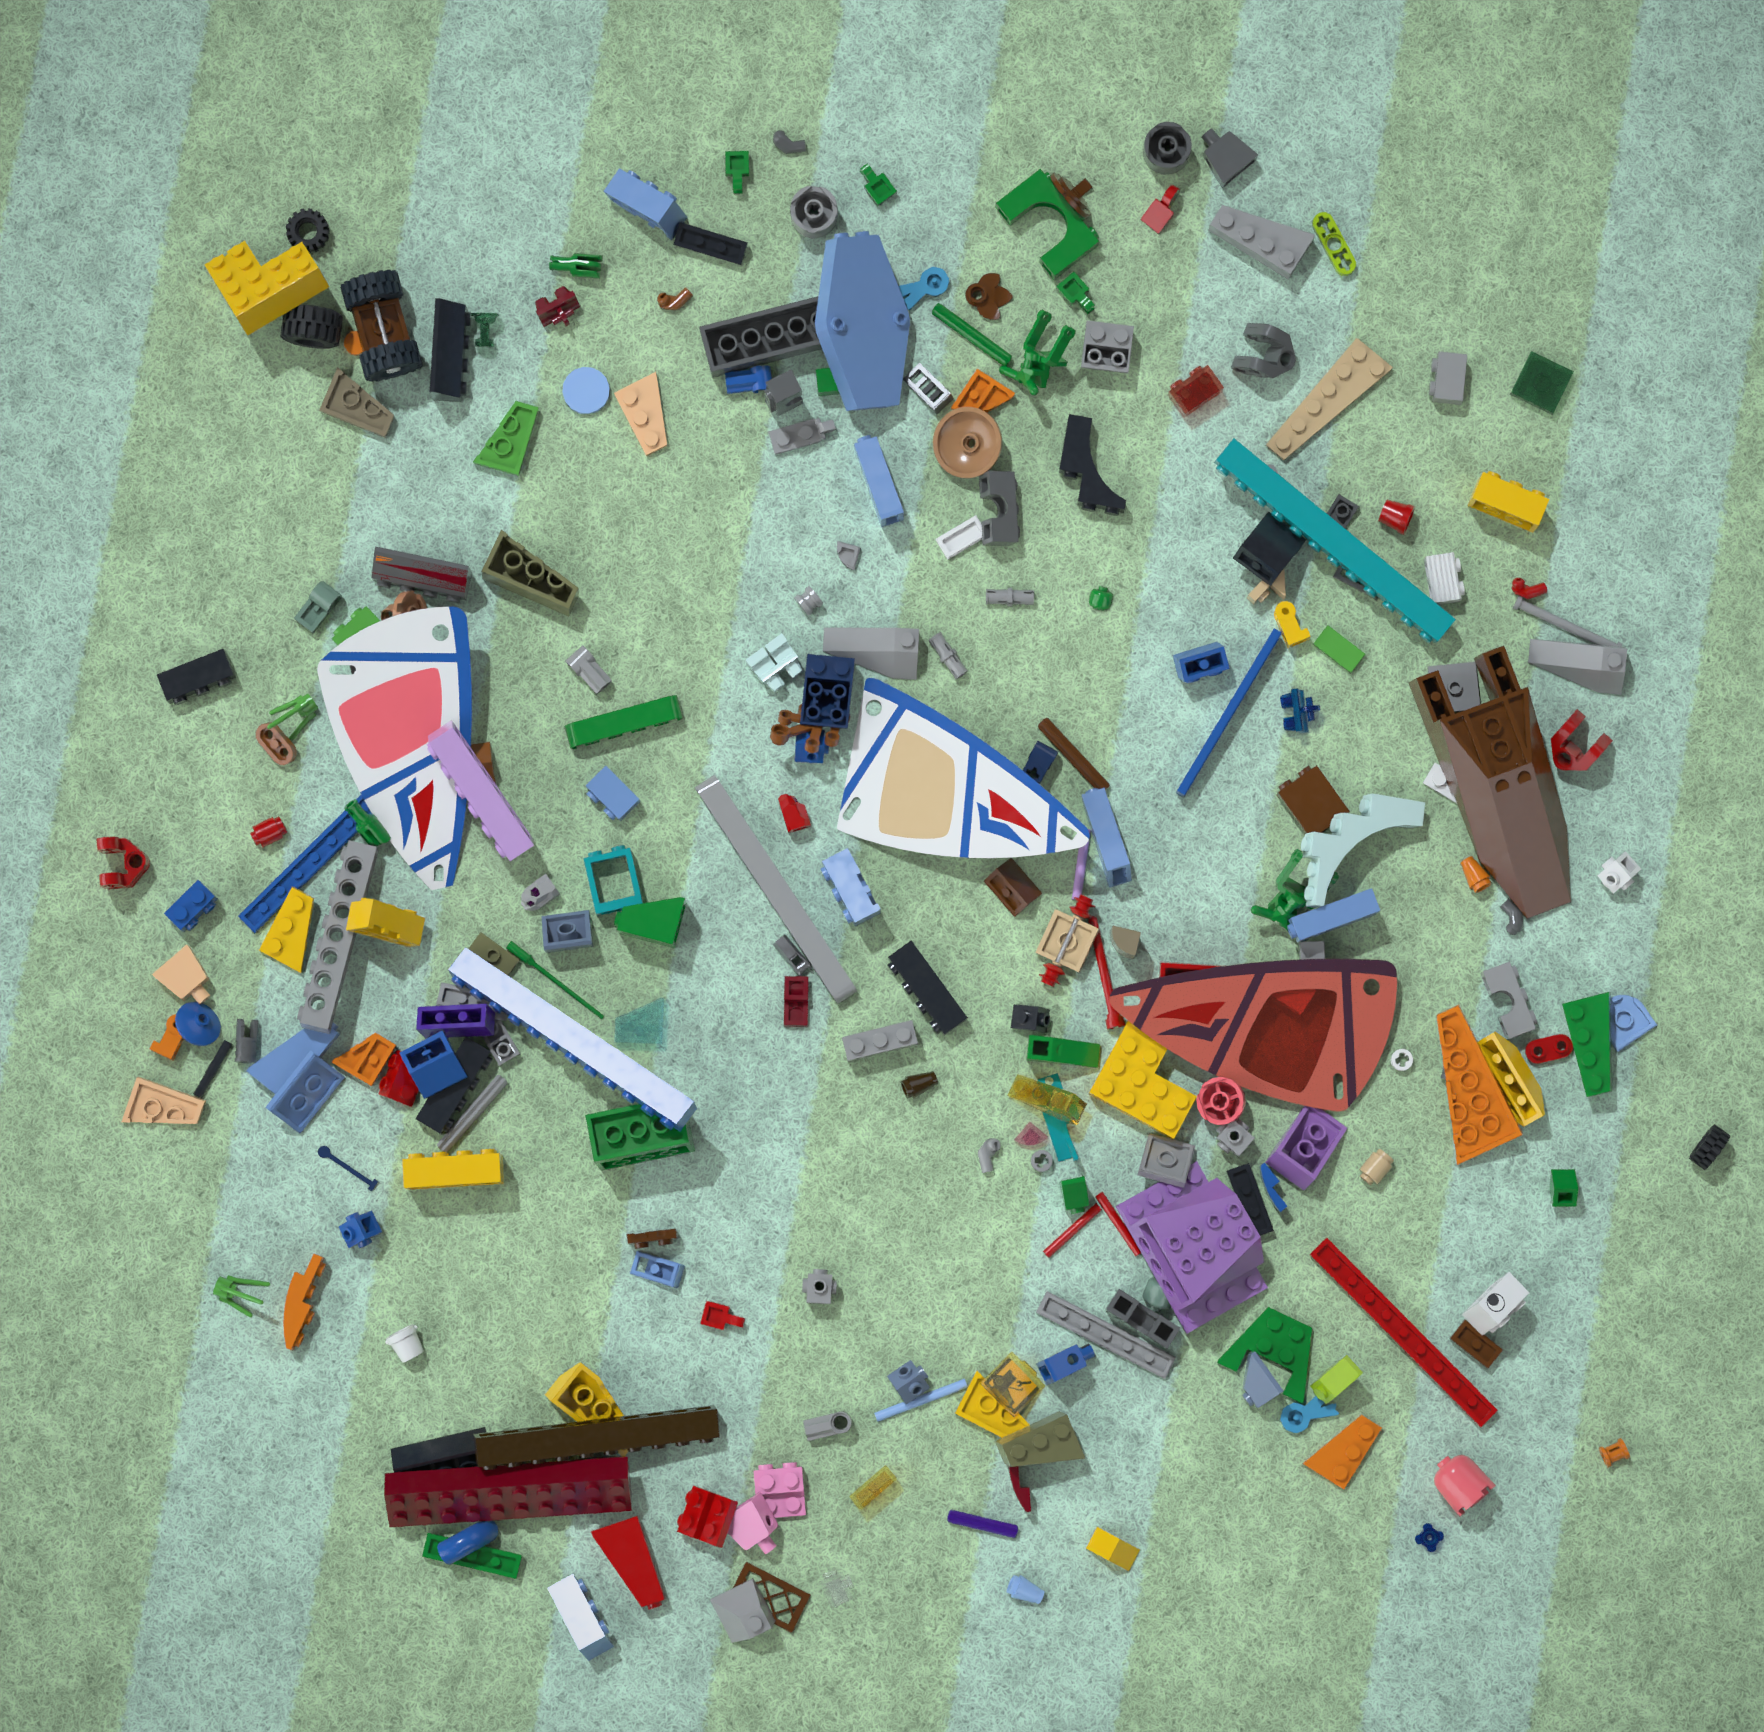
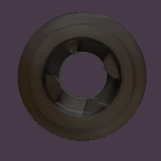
[901,1071,938,1099]

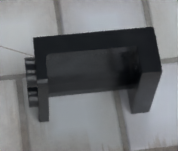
[1233,511,1307,587]

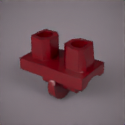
[535,286,581,327]

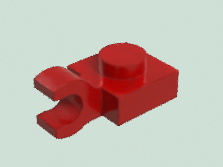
[700,1301,745,1330]

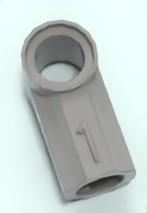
[565,645,612,694]
[803,1411,852,1441]

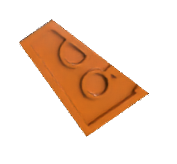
[1302,1415,1382,1489]

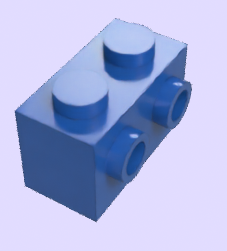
[1172,642,1230,683]
[164,880,218,932]

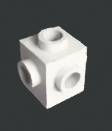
[1597,851,1641,893]

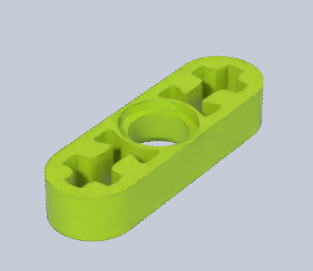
[1312,212,1356,276]

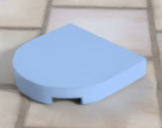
[1611,995,1657,1052]

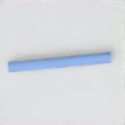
[874,1379,968,1422]

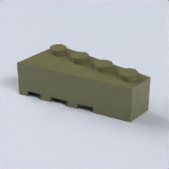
[481,529,579,616]

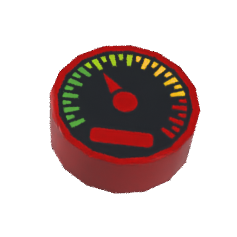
[1161,185,1180,209]

